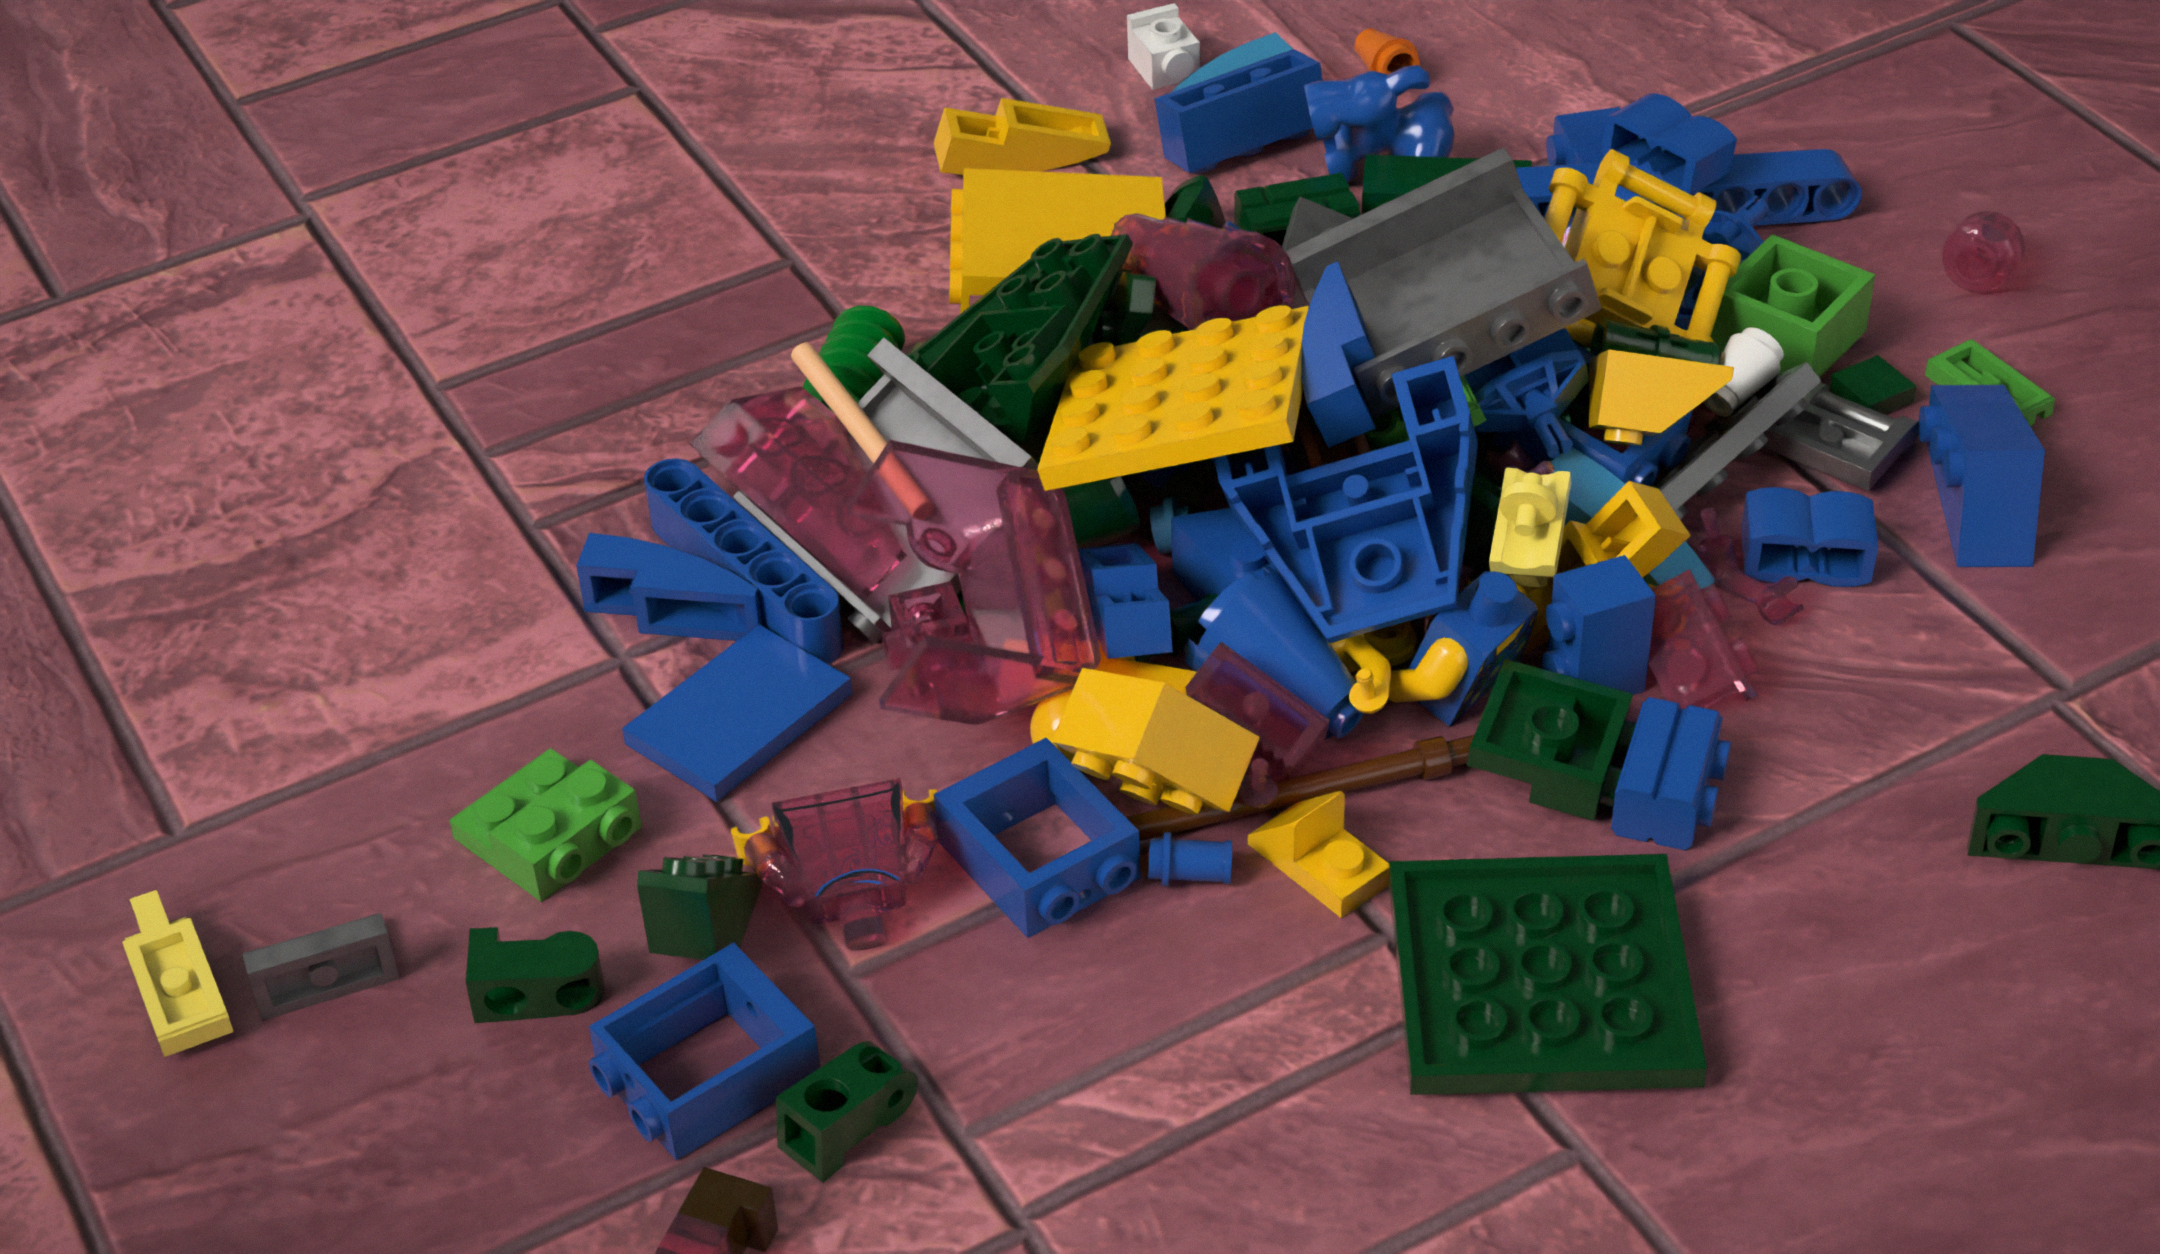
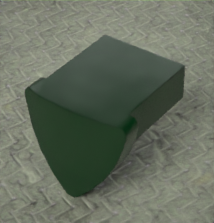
[1165,175,1226,265]

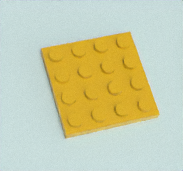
[1037,305,1309,491]

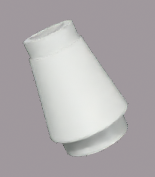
[1703,327,1784,417]

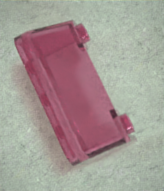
[847,440,1101,725]

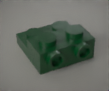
[1467,659,1636,821]

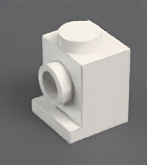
[1127,3,1200,90]

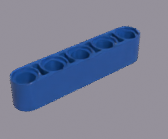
[644,458,844,664]

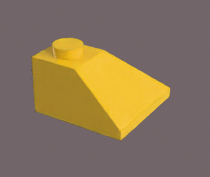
[1589,349,1734,446]

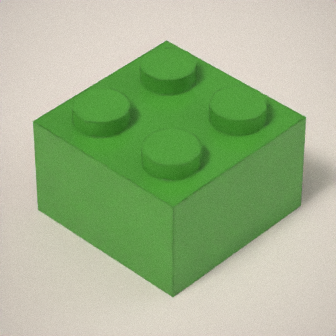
[1710,234,1876,378]

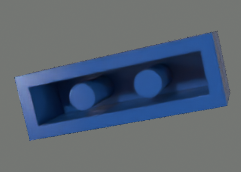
[1154,49,1323,173]

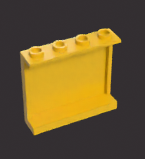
[949,168,1172,314]

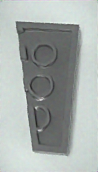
[1651,362,1821,519]

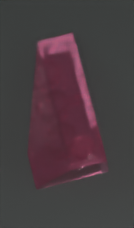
[689,386,907,601]

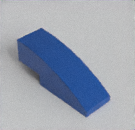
[1301,261,1377,448]
[576,533,763,641]
[1075,543,1173,659]

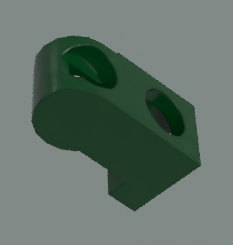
[465,927,605,1023]
[776,1041,918,1183]

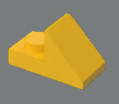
[1248,791,1389,918]

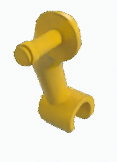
[1330,634,1391,714]

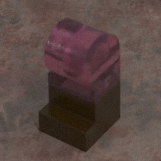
[655,1167,779,1254]

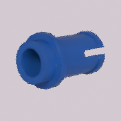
[1148,832,1232,887]

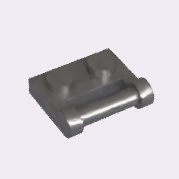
[1762,383,1919,491]

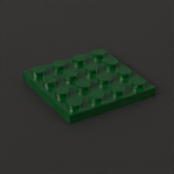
[1388,854,1707,1095]

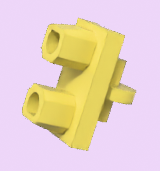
[1489,468,1571,588]

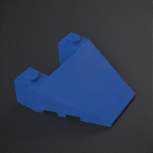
[1213,356,1478,643]

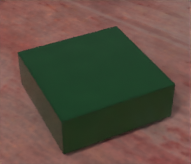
[1829,355,1917,414]

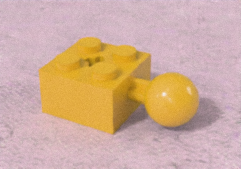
[1030,668,1260,815]

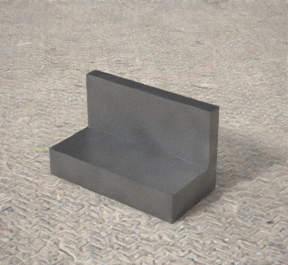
[242,913,400,1021]

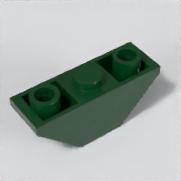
[1967,754,2160,869]
[637,854,763,960]

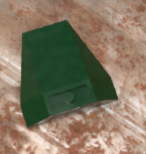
[906,234,1133,443]

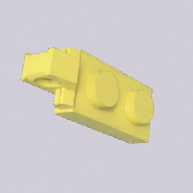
[122,890,234,1057]

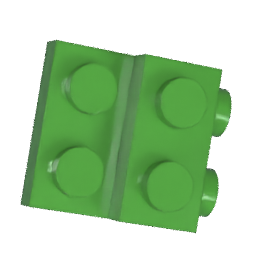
[449,748,642,902]

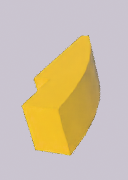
[934,98,1111,175]
[1522,481,1691,654]

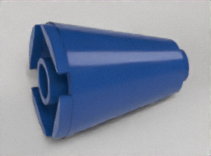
[1184,567,1364,740]

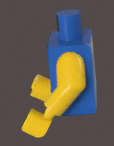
[1353,571,1538,727]

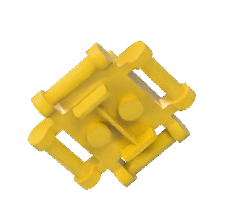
[1544,149,1741,348]

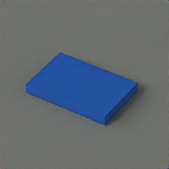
[622,624,853,802]

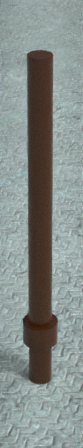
[1126,735,1474,841]

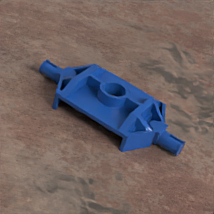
[1465,328,1589,458]

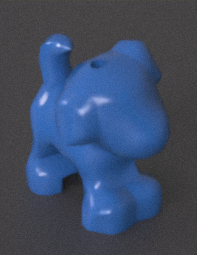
[1304,65,1455,182]

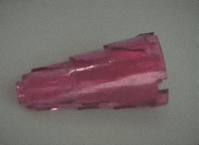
[1111,213,1295,330]

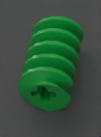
[802,305,906,427]

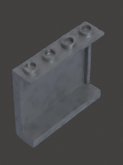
[1285,147,1602,418]
[733,338,1056,652]

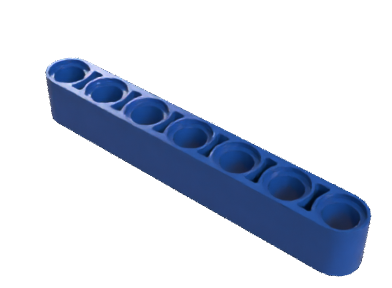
[1516,149,1862,238]

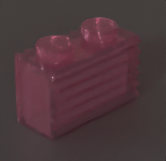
[1185,642,1330,780]

